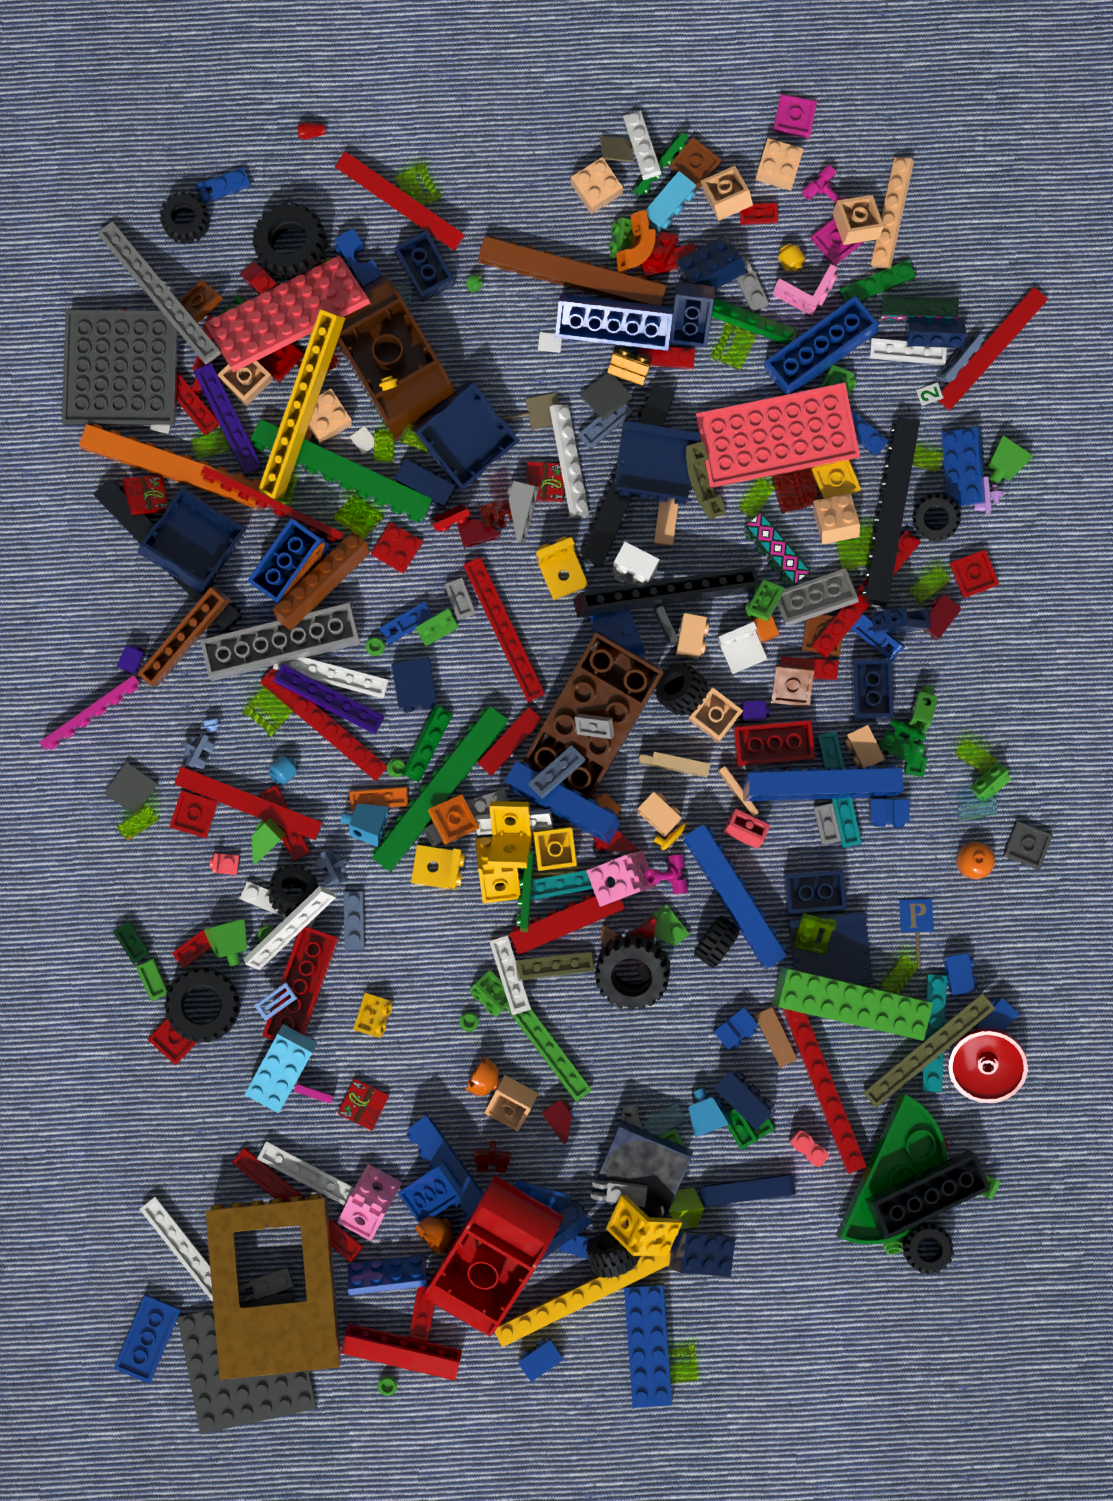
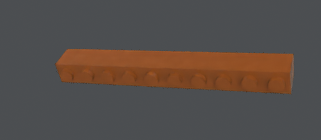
[478,236,667,306]

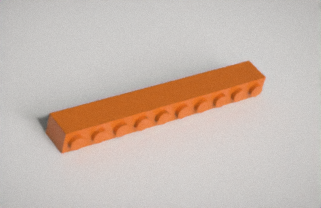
[79,423,261,510]

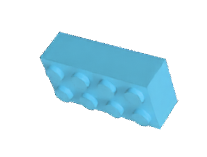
[245,1024,317,1113]

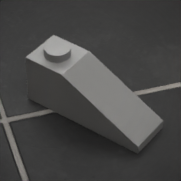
[508,481,540,542]

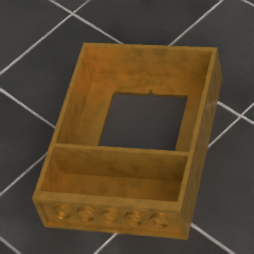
[205,1194,342,1380]

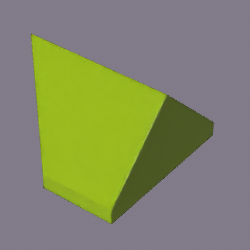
[669,1188,704,1229]

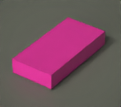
[294,1083,334,1103]

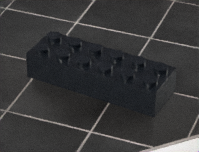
[865,1150,990,1239]

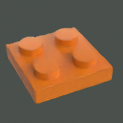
[428,794,479,845]

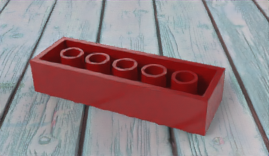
[262,927,340,1040]

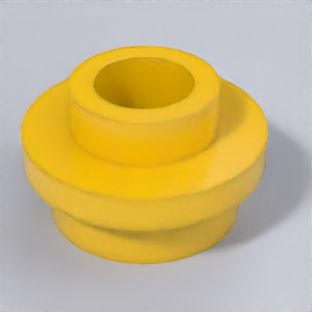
[379,376,398,391]

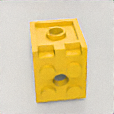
[536,536,589,601]
[487,801,532,868]
[475,837,521,903]
[411,845,465,890]
[606,1195,682,1256]

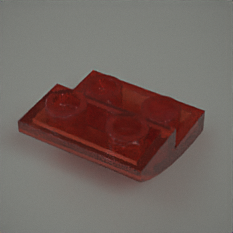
[771,468,820,514]

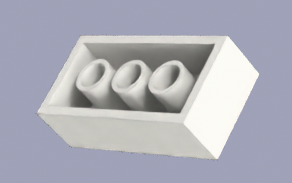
[612,542,659,585]

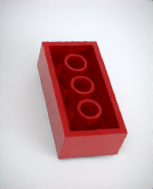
[733,720,815,767]

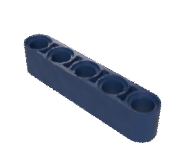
[699,1174,796,1207]

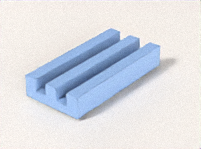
[254,982,297,1021]

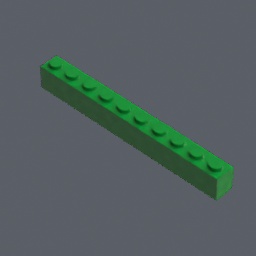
[251,419,433,523]
[372,706,509,872]

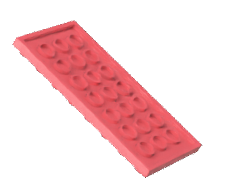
[204,255,370,372]
[696,383,860,488]

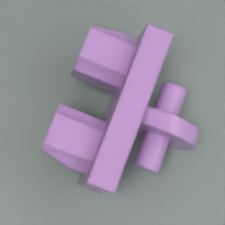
[974,477,1004,514]

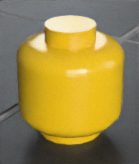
[777,243,806,273]

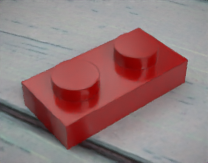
[739,203,778,225]
[646,231,679,267]
[172,930,211,969]

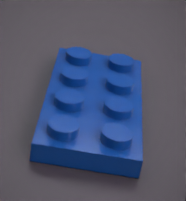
[942,427,986,507]
[398,1163,465,1223]
[348,1255,427,1295]
[114,1294,182,1384]

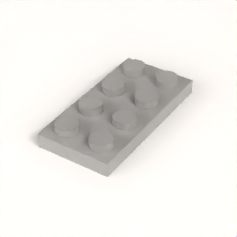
[777,568,859,627]

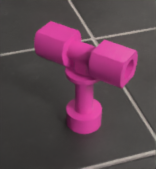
[802,165,847,208]
[645,854,688,895]

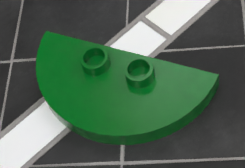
[836,1093,947,1245]

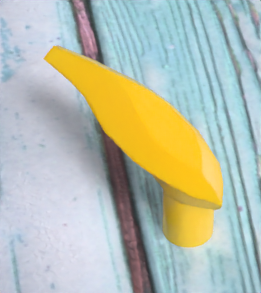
[654,823,687,850]

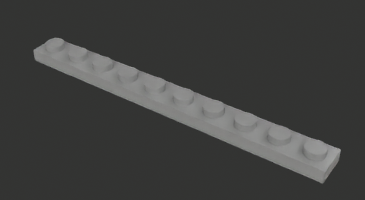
[97,222,221,365]

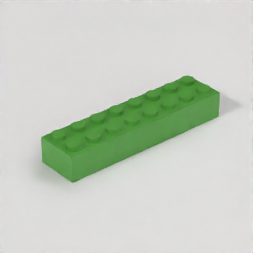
[772,966,933,1041]

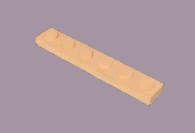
[871,157,914,268]

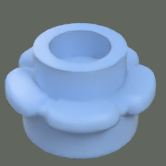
[202,718,221,732]

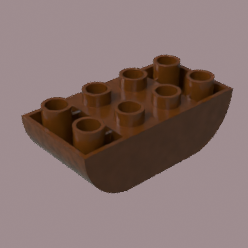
[337,275,455,442]
[523,631,665,800]

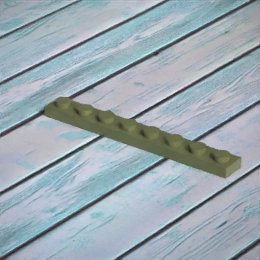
[864,993,996,1108]

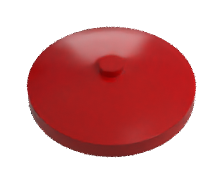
[949,1028,1028,1103]

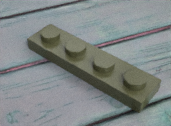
[515,952,595,981]

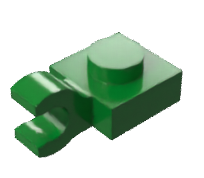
[904,743,927,777]

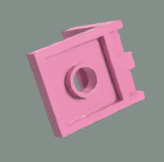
[773,264,838,316]
[586,850,656,907]
[337,1164,402,1241]

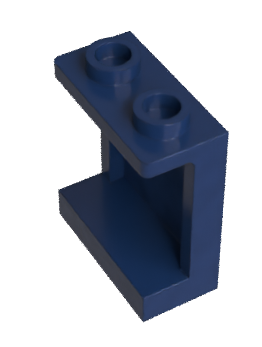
[872,607,931,634]
[391,657,437,713]

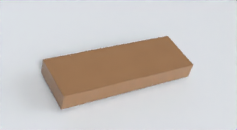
[754,1007,798,1068]

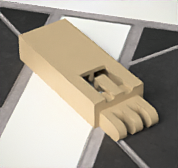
[638,752,710,778]

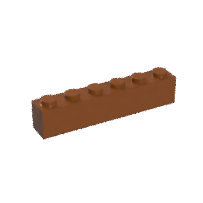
[273,532,370,631]
[138,587,231,687]

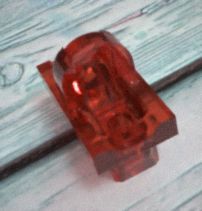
[474,1140,510,1173]

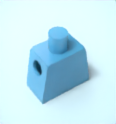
[341,804,388,847]
[689,1088,733,1137]

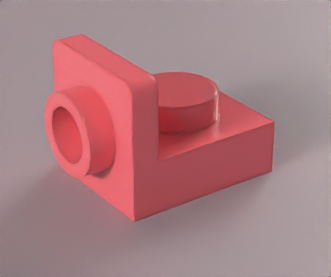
[210,853,240,875]

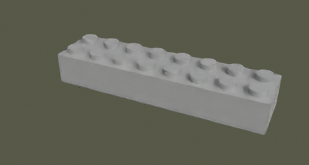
[200,603,360,681]

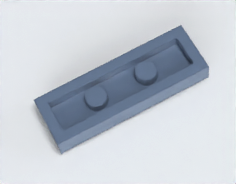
[936,333,985,383]
[578,403,633,450]
[528,745,585,799]
[344,892,364,950]

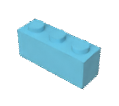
[646,171,696,233]

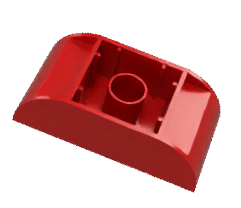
[421,1176,564,1337]

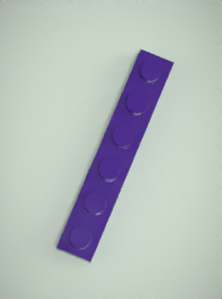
[194,363,262,475]
[273,663,385,735]

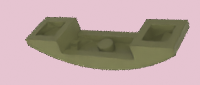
[686,441,726,519]

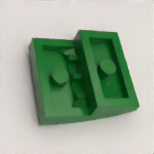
[726,1108,776,1150]

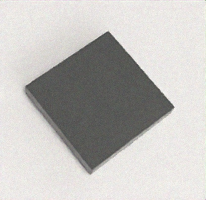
[580,373,633,420]
[653,606,679,644]
[104,762,158,816]
[1003,820,1053,870]

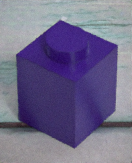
[117,644,146,676]
[741,701,769,723]

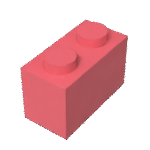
[723,809,770,849]

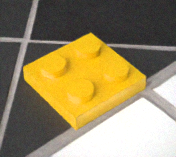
[811,460,861,499]

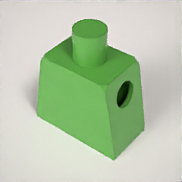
[988,435,1033,485]
[907,685,938,733]
[204,919,247,967]

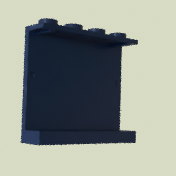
[614,421,701,505]
[788,913,875,987]

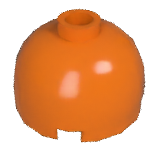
[956,841,995,880]
[465,1056,501,1096]
[415,1216,453,1255]

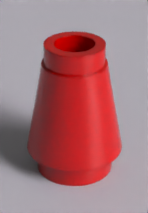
[297,121,325,141]

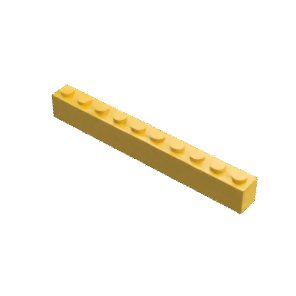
[258,309,345,499]
[495,1247,672,1347]

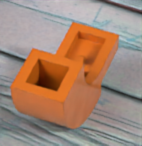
[616,210,656,272]

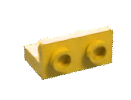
[353,993,393,1038]

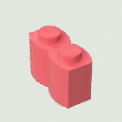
[789,1129,829,1167]

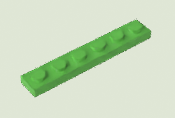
[506,1006,592,1102]

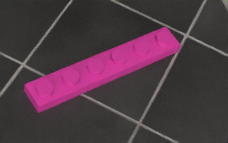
[39,675,141,750]

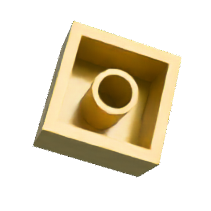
[533,826,577,871]

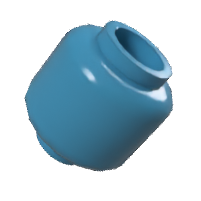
[268,756,297,784]

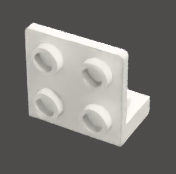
[717,622,767,674]

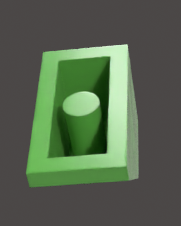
[252,818,287,864]

